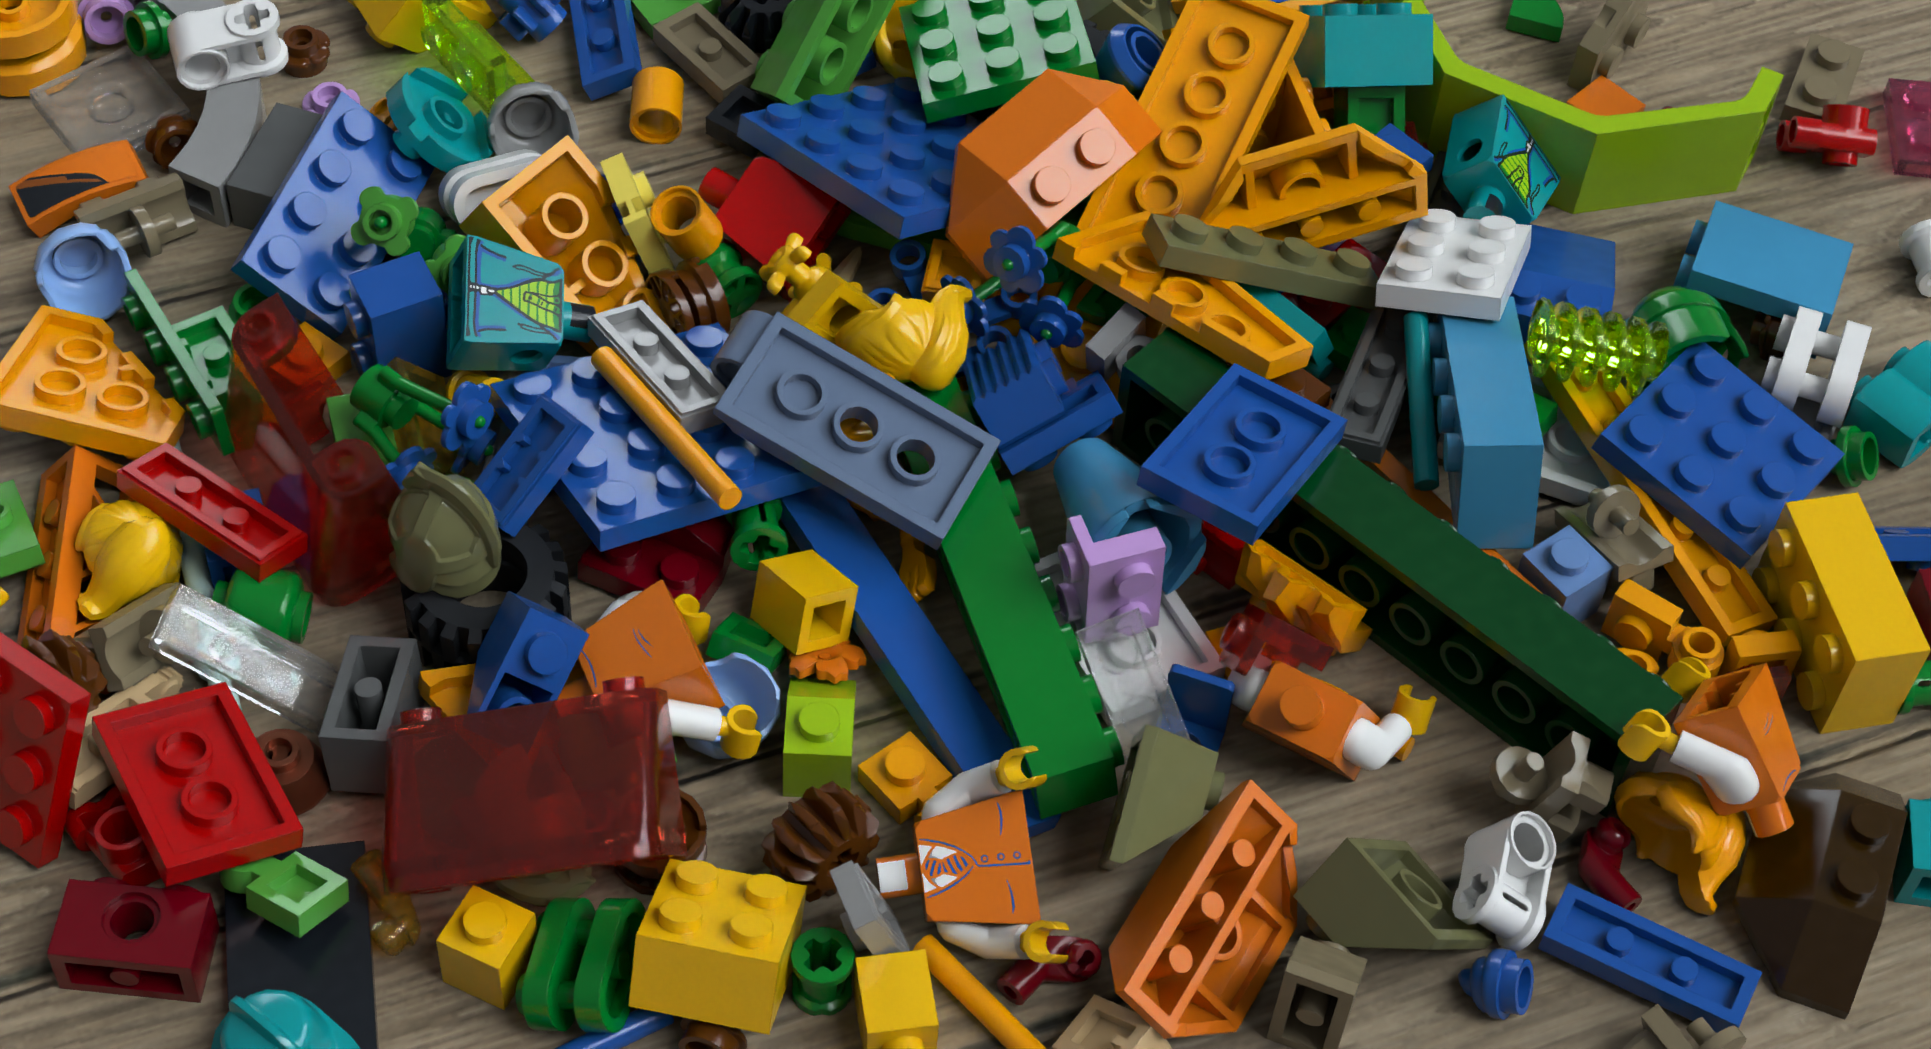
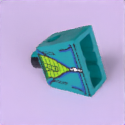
[1442,94,1561,225]
[446,234,596,371]

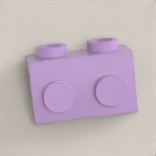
[1056,515,1166,645]

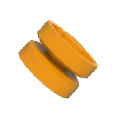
[0,0,87,97]

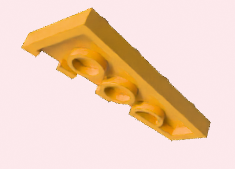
[1052,210,1314,380]

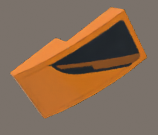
[8,140,149,238]

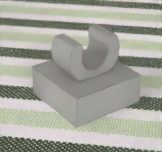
[1086,302,1153,382]

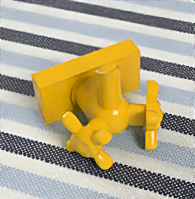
[759,233,883,344]

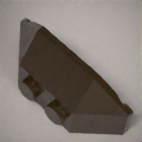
[1732,773,1908,1020]

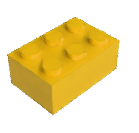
[1752,492,1931,734]

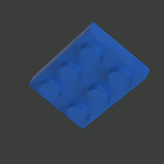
[1137,363,1348,545]

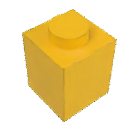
[750,549,859,655]
[436,885,537,1010]
[853,949,939,1049]

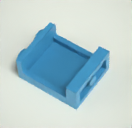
[1673,200,1854,359]

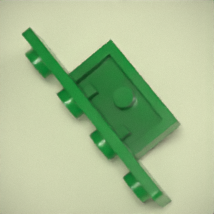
[121,268,273,457]

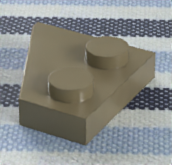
[1567,0,1651,91]

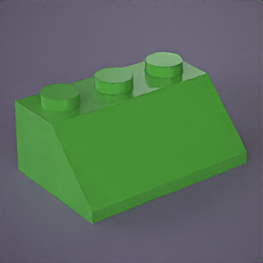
[750,0,895,106]

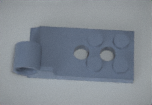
[710,310,1001,550]

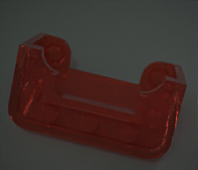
[225,293,401,607]
[381,676,688,896]

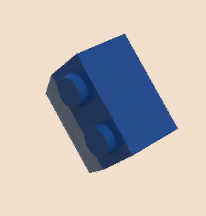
[1510,224,1615,367]

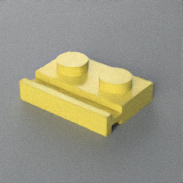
[600,153,675,274]

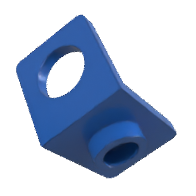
[1156,664,1235,752]

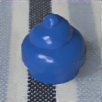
[1458,948,1534,1020]

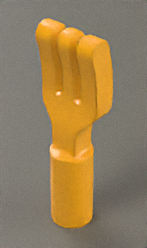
[899,529,937,603]

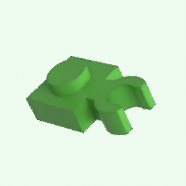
[219,851,349,938]

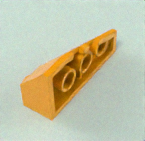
[459,135,670,355]

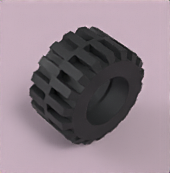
[400,521,572,669]

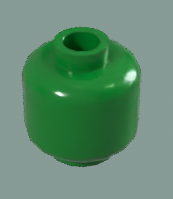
[210,568,313,656]

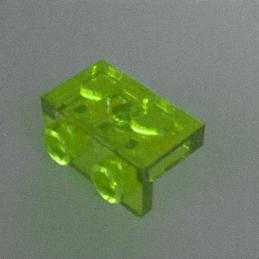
[421,0,535,115]

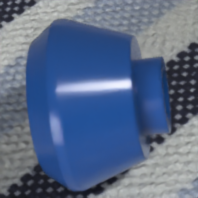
[1095,23,1164,99]

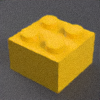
[628,858,807,1035]

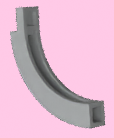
[103,0,267,228]

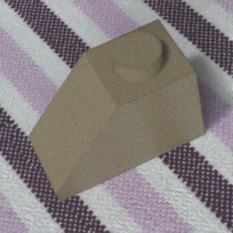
[1266,936,1368,1049]

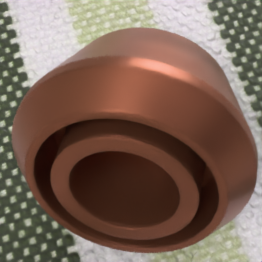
[256,729,330,816]

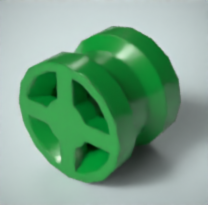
[697,243,763,319]

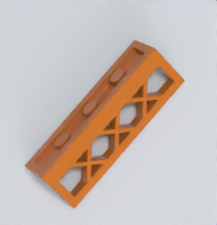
[17,444,135,695]

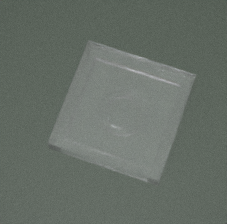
[29,45,192,154]

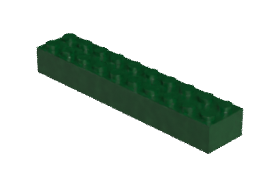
[1111,327,1683,817]

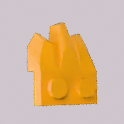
[1235,539,1373,656]

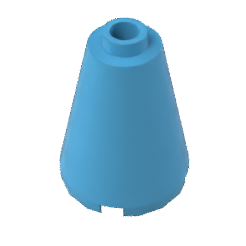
[1053,438,1207,595]

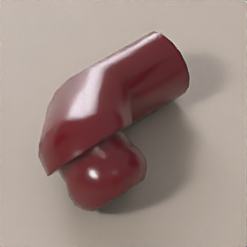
[1577,817,1642,912]
[997,936,1102,1005]

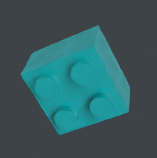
[1293,3,1433,88]

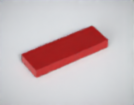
[117,442,308,583]

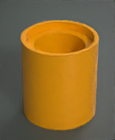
[629,66,684,144]
[650,185,723,260]

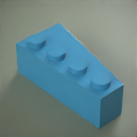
[1429,297,1544,549]

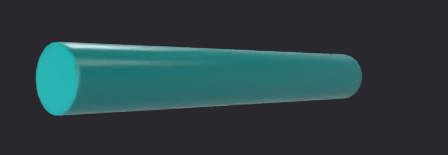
[1403,311,1439,491]

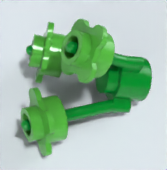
[349,186,466,299]

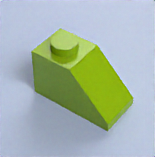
[783,677,856,797]

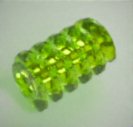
[1527,297,1670,397]

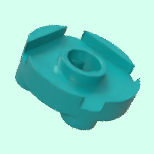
[386,67,494,173]

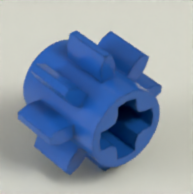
[496,0,567,42]

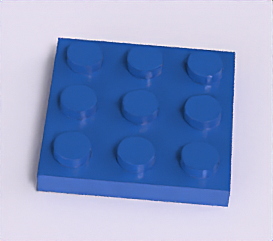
[1591,342,1845,569]

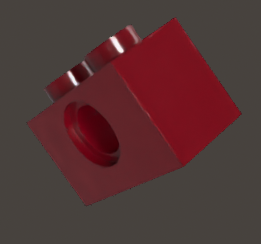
[47,877,220,1003]

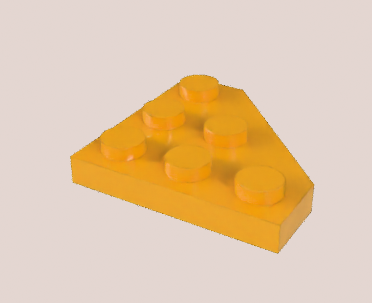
[0,305,185,461]

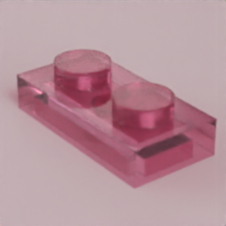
[1883,78,1931,178]

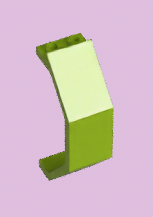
[1369,0,1784,214]

